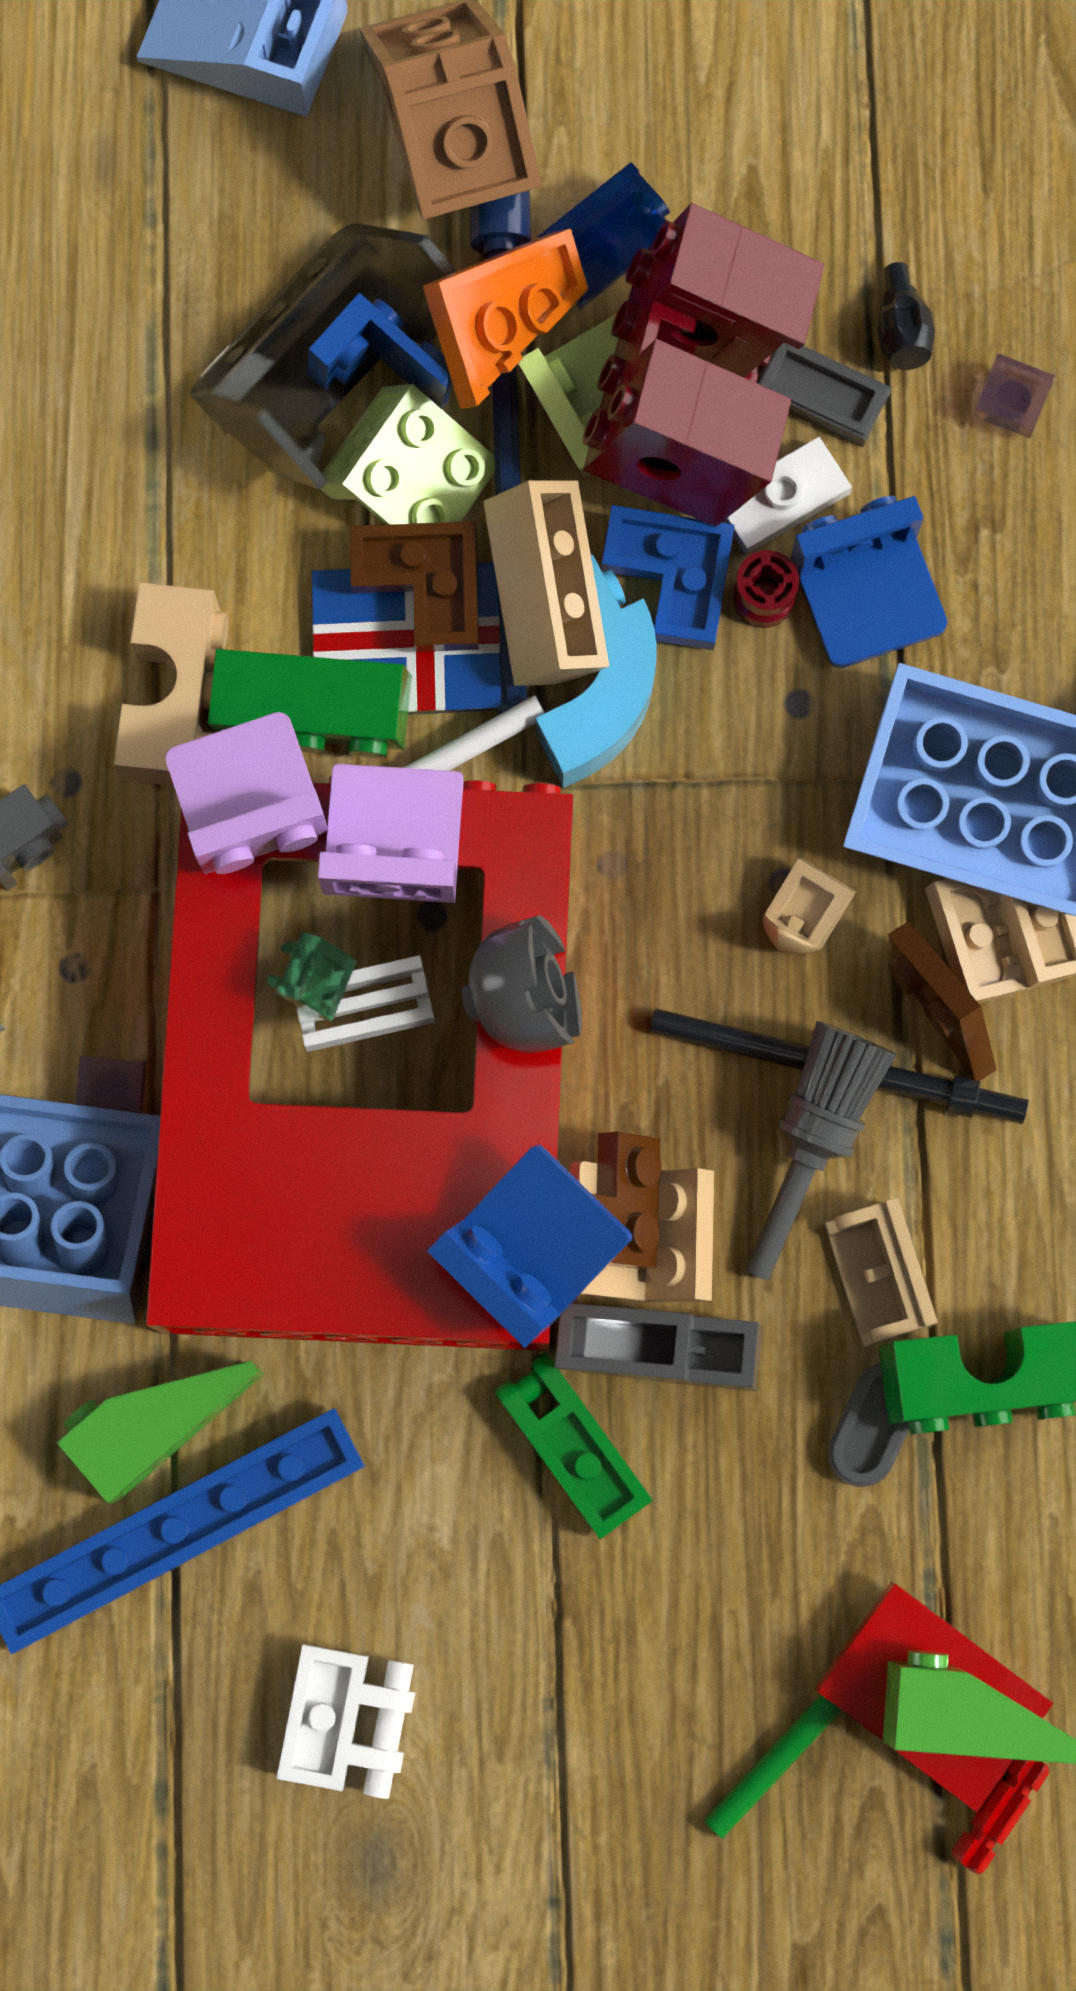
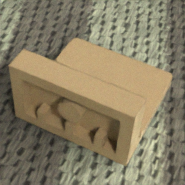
[570,1161,714,1303]

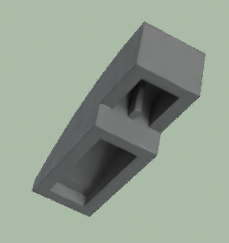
[555,1303,762,1392]

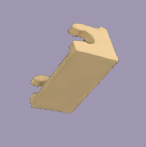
[824,1198,938,1348]

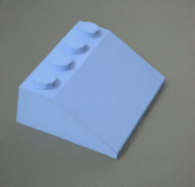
[843,663,1076,917]

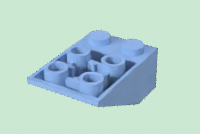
[136,0,348,117]

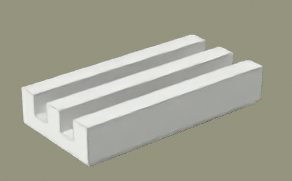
[292,955,435,1052]

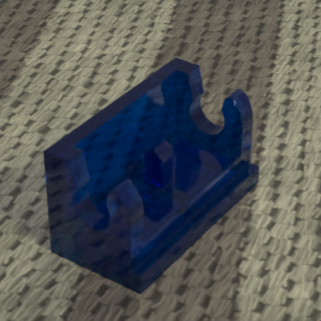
[537,162,670,310]

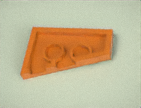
[422,228,588,409]

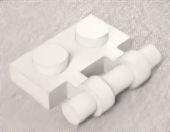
[277,1644,415,1799]

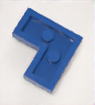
[601,505,735,650]

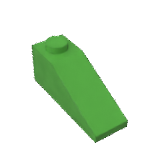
[57,1361,265,1504]
[883,1650,1076,1764]

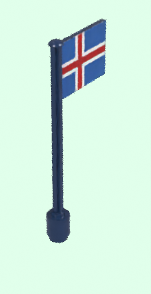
[312,190,531,715]

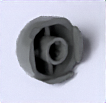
[462,915,582,1053]

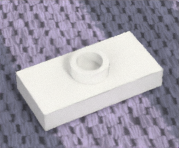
[724,437,852,555]

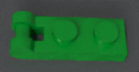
[493,1352,653,1540]

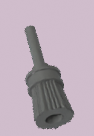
[745,1021,896,1280]

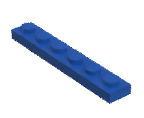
[0,1408,366,1654]

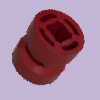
[733,550,799,628]

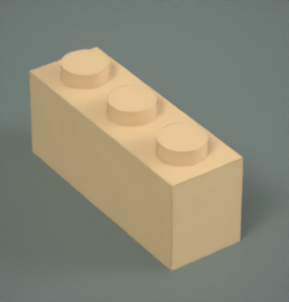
[483,481,610,686]

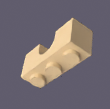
[113,582,229,786]

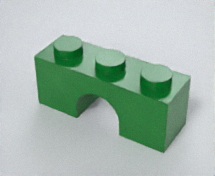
[878,1321,1076,1435]

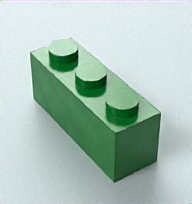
[208,649,412,758]

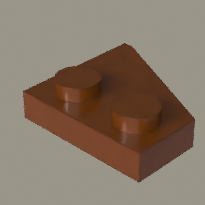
[888,921,997,1081]

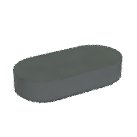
[827,1363,909,1487]

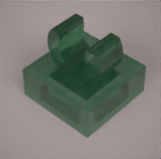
[267,932,357,1021]

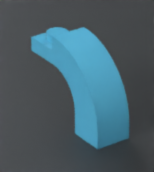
[536,555,657,788]

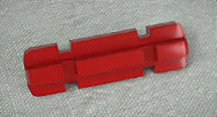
[952,1759,1050,1875]

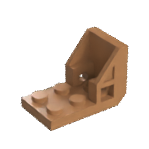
[359,0,542,220]

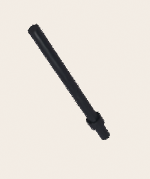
[649,1008,1029,1124]

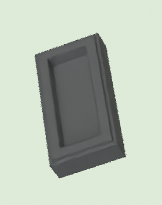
[757,343,892,447]

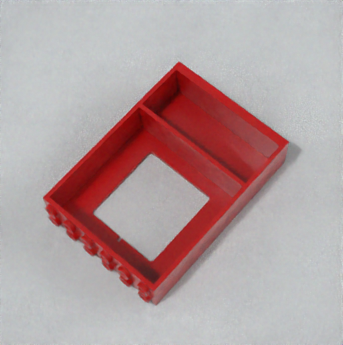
[147,776,574,1352]

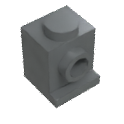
[0,783,69,891]

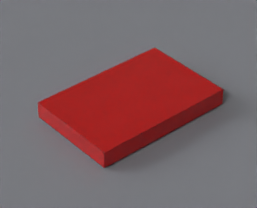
[814,1582,1054,1812]

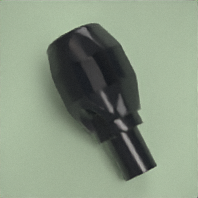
[877,262,935,370]

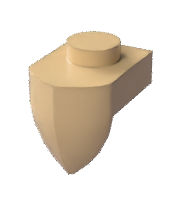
[763,858,856,954]

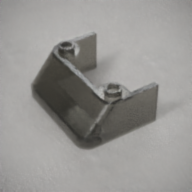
[190,223,457,490]

